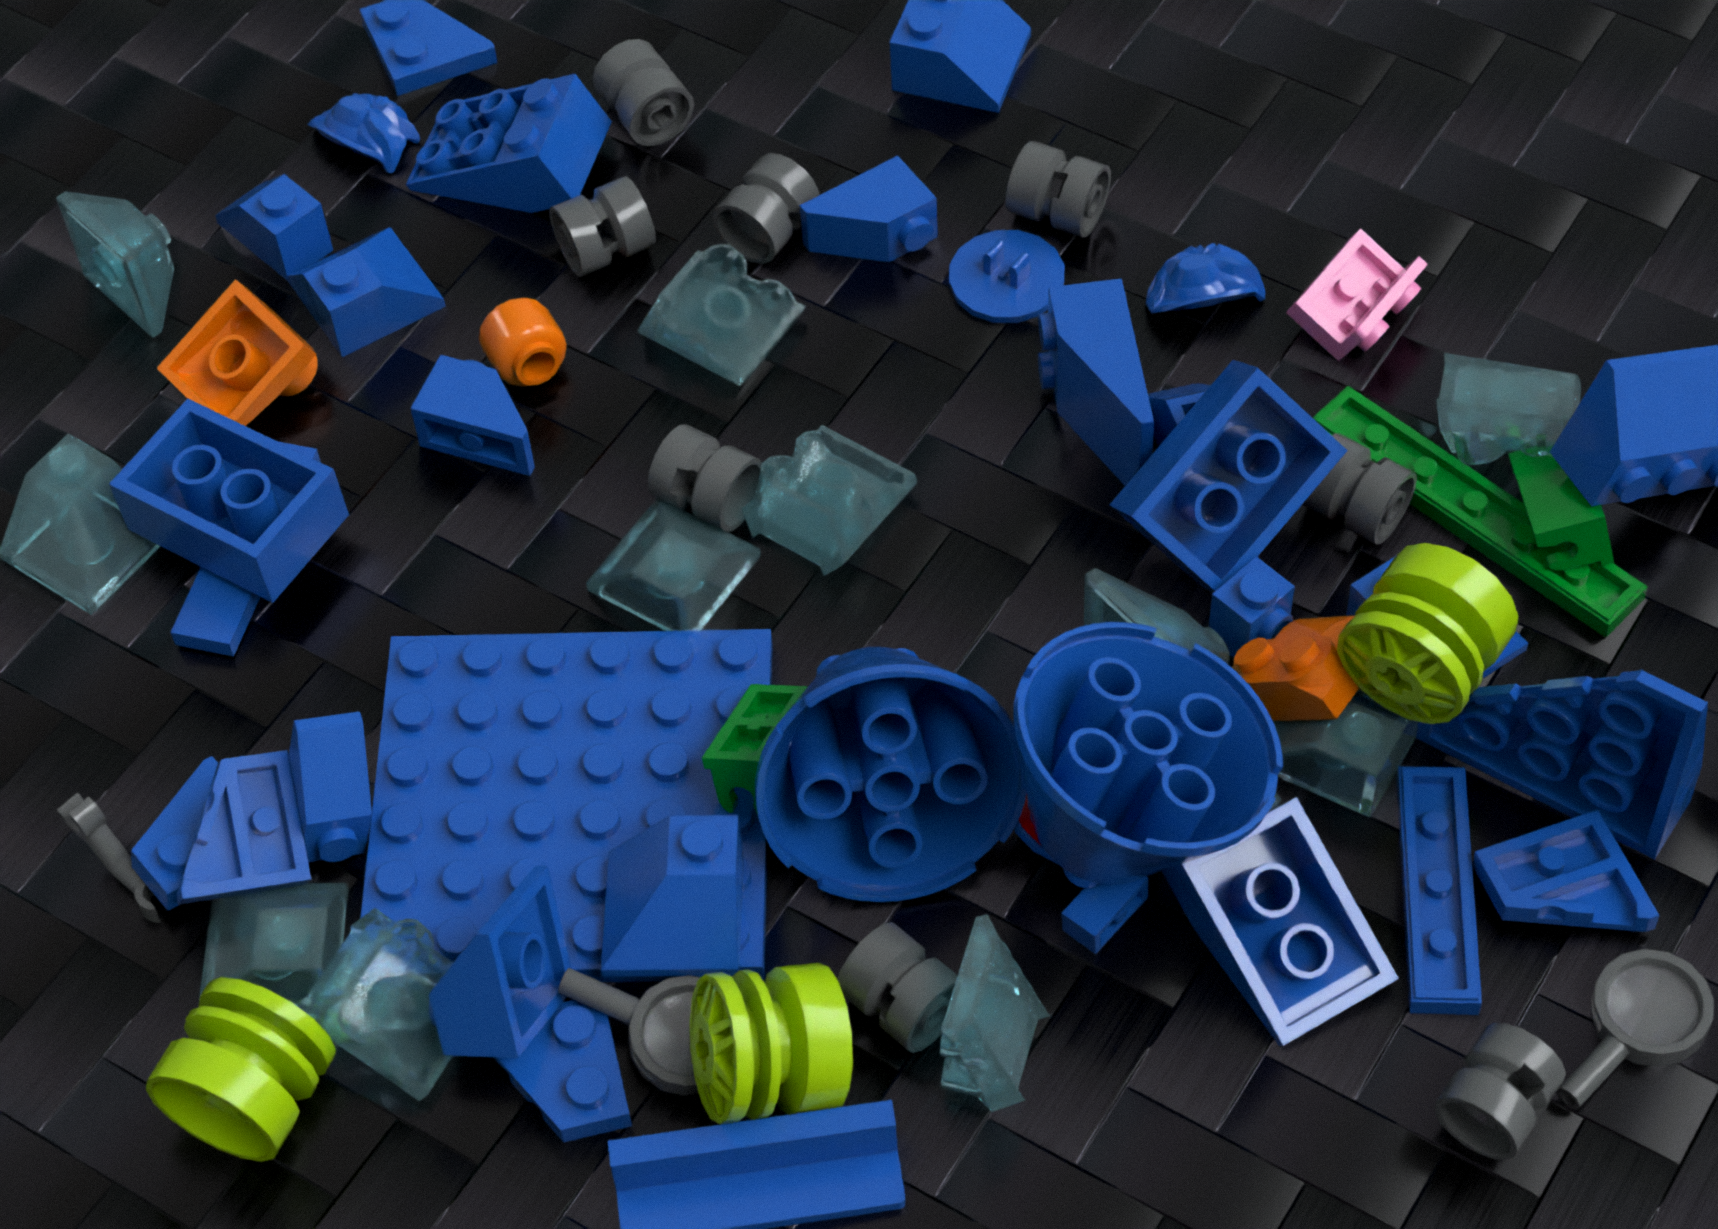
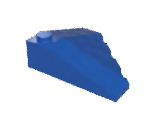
[1416,670,1708,860]

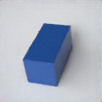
[1061,877,1148,954]

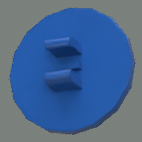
[949,230,1064,323]

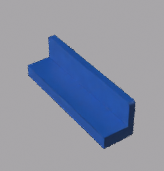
[608,1100,906,1229]

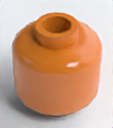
[479,297,567,387]

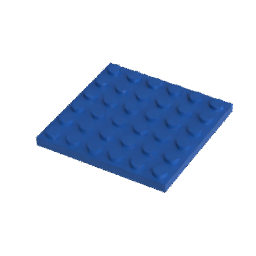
[355,629,773,986]

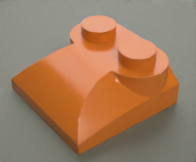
[157,279,318,426]
[1232,615,1359,721]

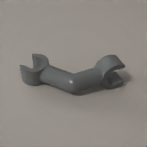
[57,793,161,923]

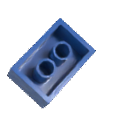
[1109,360,1348,593]
[109,398,349,603]

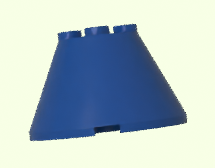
[1013,622,1283,888]
[755,647,1027,902]

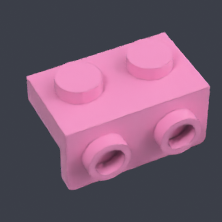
[1286,228,1428,361]

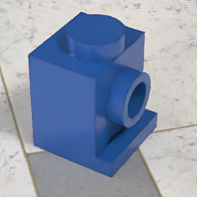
[1208,556,1295,658]

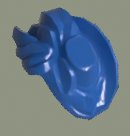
[308,93,420,173]
[1145,243,1265,313]

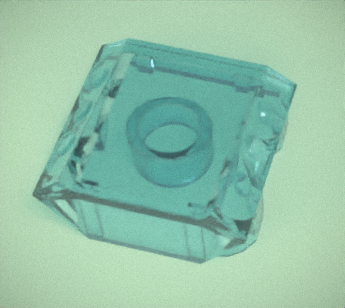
[637,244,806,386]
[1436,353,1581,465]
[742,425,917,576]
[298,908,454,1101]
[940,914,1050,1112]

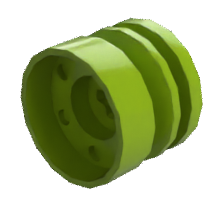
[1337,543,1519,724]
[689,963,853,1124]
[146,977,336,1162]

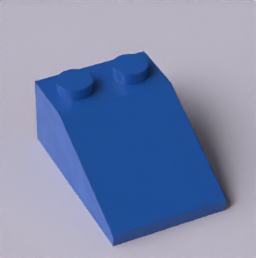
[1038,278,1154,486]
[1162,797,1399,1046]

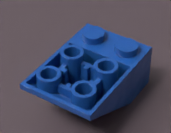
[405,74,612,213]

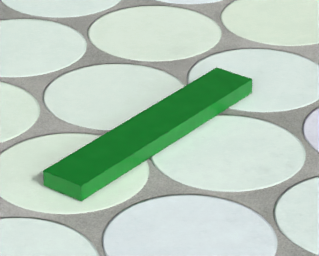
[1313,386,1648,638]

